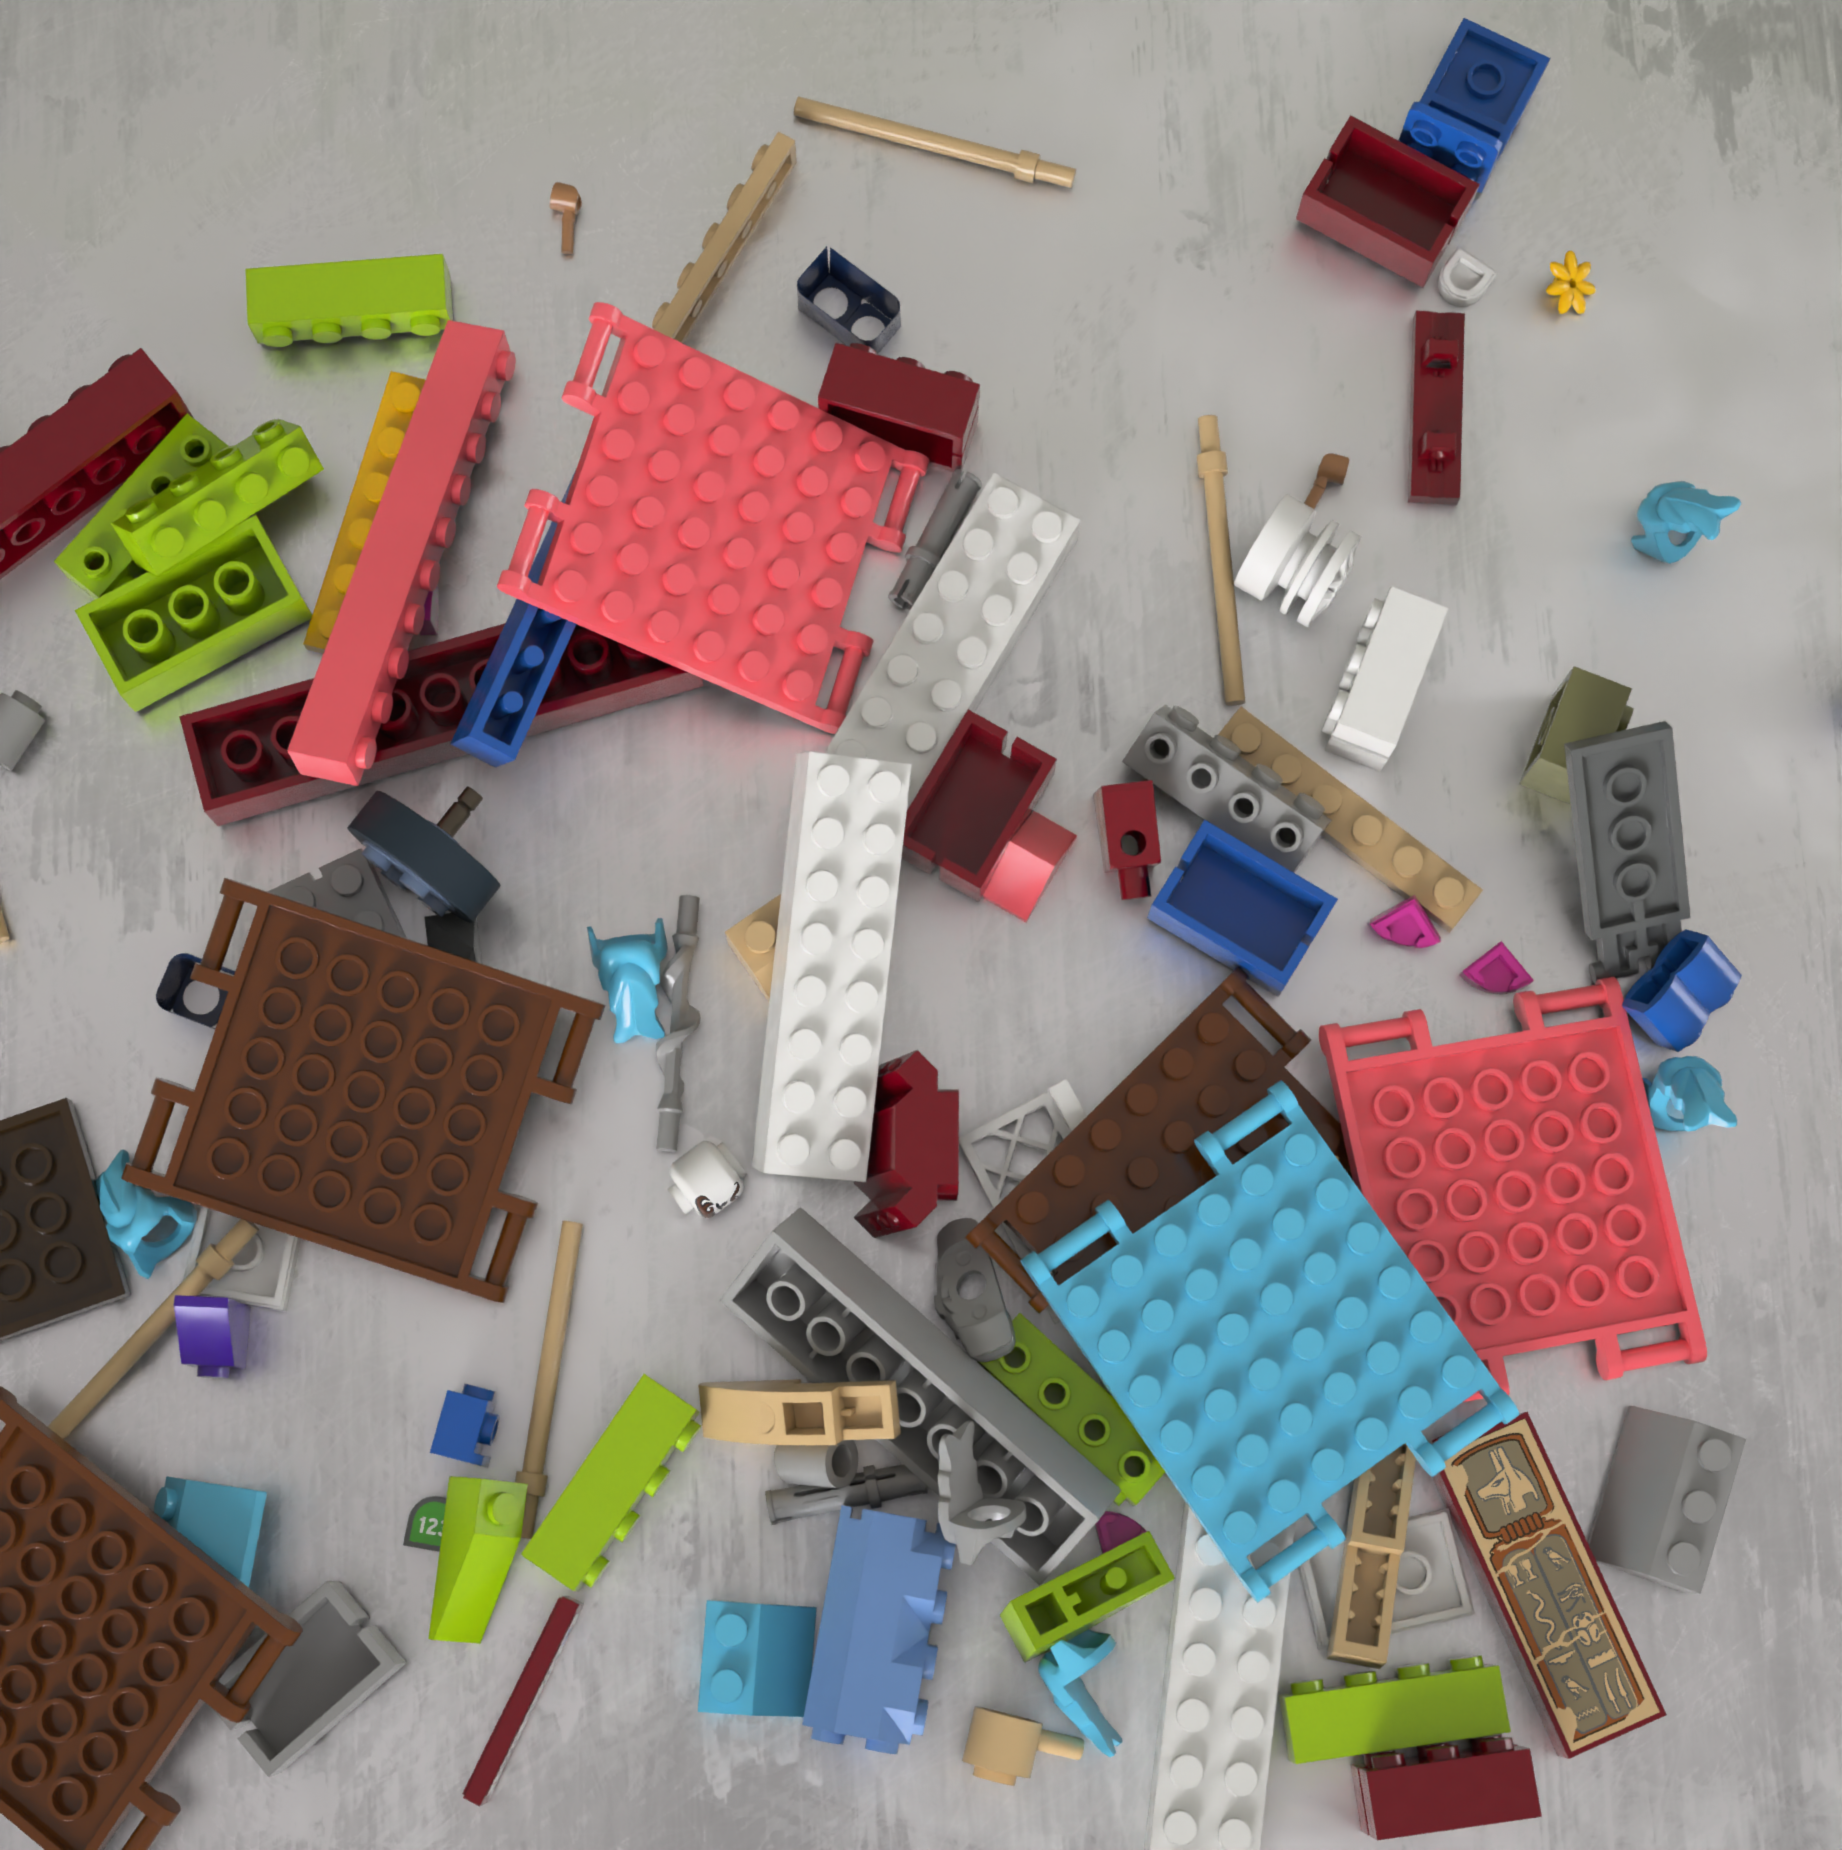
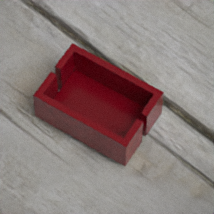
[1296,115,1480,288]
[818,343,980,472]
[902,709,1057,902]
[1351,1734,1542,1841]

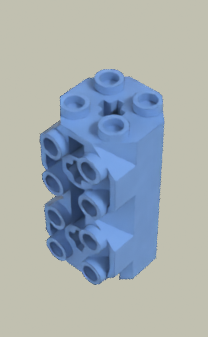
[802,1505,956,1754]

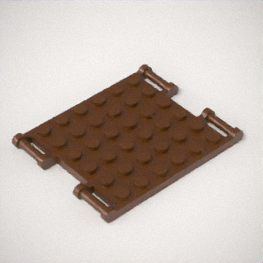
[121,878,606,1303]
[965,966,1353,1314]
[0,1386,303,1850]

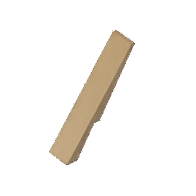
[1327,1443,1416,1669]

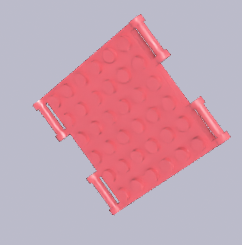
[497,302,930,734]
[1319,977,1707,1403]

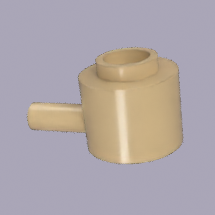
[962,1706,1084,1786]

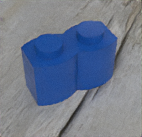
[1622,929,1742,1052]

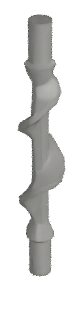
[656,895,701,1152]

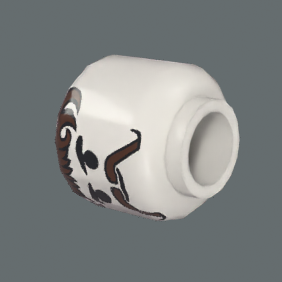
[667,1141,747,1218]

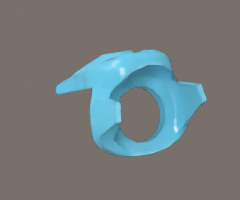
[1631,481,1742,564]
[587,918,668,1044]
[1642,1056,1737,1131]
[96,1149,197,1279]
[1038,1629,1123,1758]

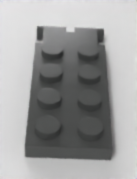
[1564,721,1691,983]

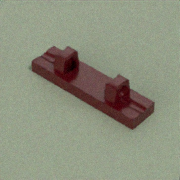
[1408,310,1465,505]

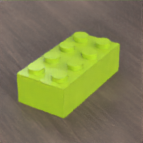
[75,515,312,712]

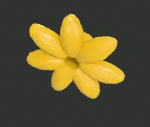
[1546,251,1596,314]

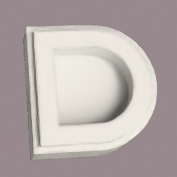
[1437,246,1498,307]

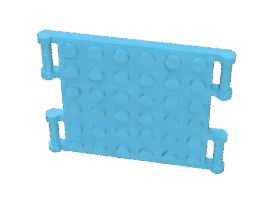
[1020,1080,1520,1603]

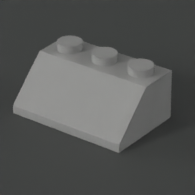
[1588,1406,1746,1594]

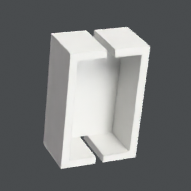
[1321,586,1449,772]

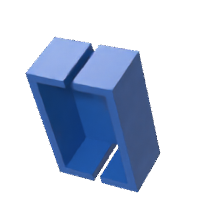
[1147,819,1338,997]

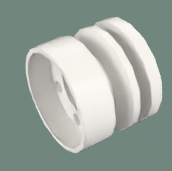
[1234,494,1362,627]

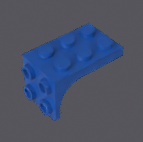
[1398,18,1550,193]

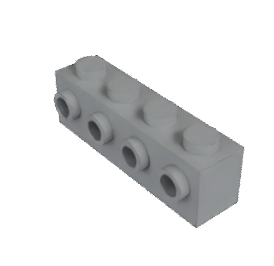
[1122,705,1332,872]

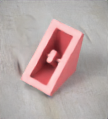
[983,811,1077,923]

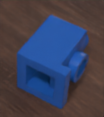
[430,1384,500,1468]

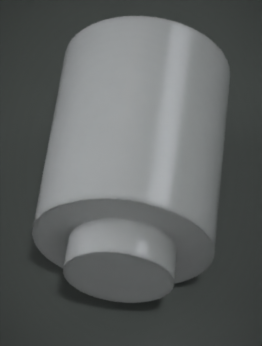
[0,690,45,771]
[774,1440,858,1488]

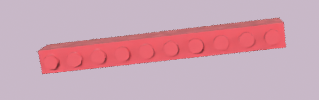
[287,320,516,786]

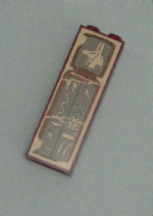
[1431,1412,1667,1759]

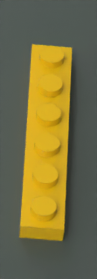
[303,371,425,654]

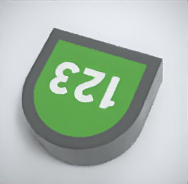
[403,1496,446,1552]

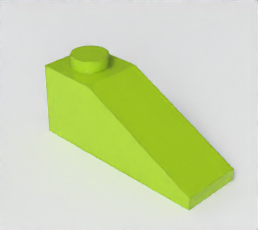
[428,1476,528,1644]
[1000,1531,1175,1663]

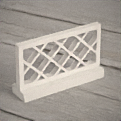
[959,1079,1087,1324]

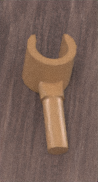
[549,182,582,254]
[1304,453,1349,509]

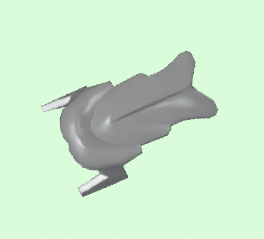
[937,1421,1027,1565]

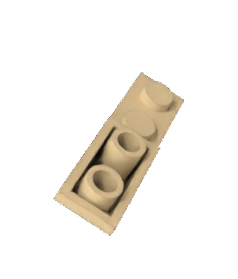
[698,1379,901,1446]

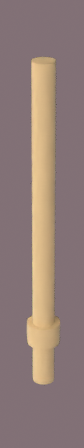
[794,96,1076,188]
[1197,415,1245,706]
[47,1219,259,1439]
[515,1221,583,1539]

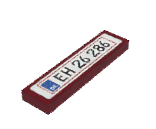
[462,1596,584,1807]

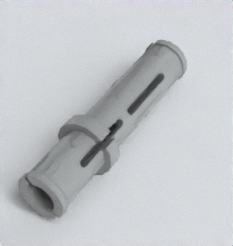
[888,469,982,611]
[765,1464,928,1525]

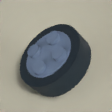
[347,786,501,923]

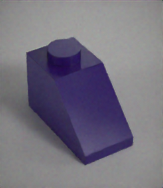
[174,1295,251,1379]

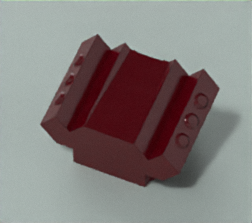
[853,1050,959,1238]

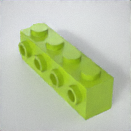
[245,254,453,347]
[54,413,229,599]
[111,419,324,576]
[977,1313,1165,1506]
[521,1374,701,1591]
[1278,1655,1511,1764]

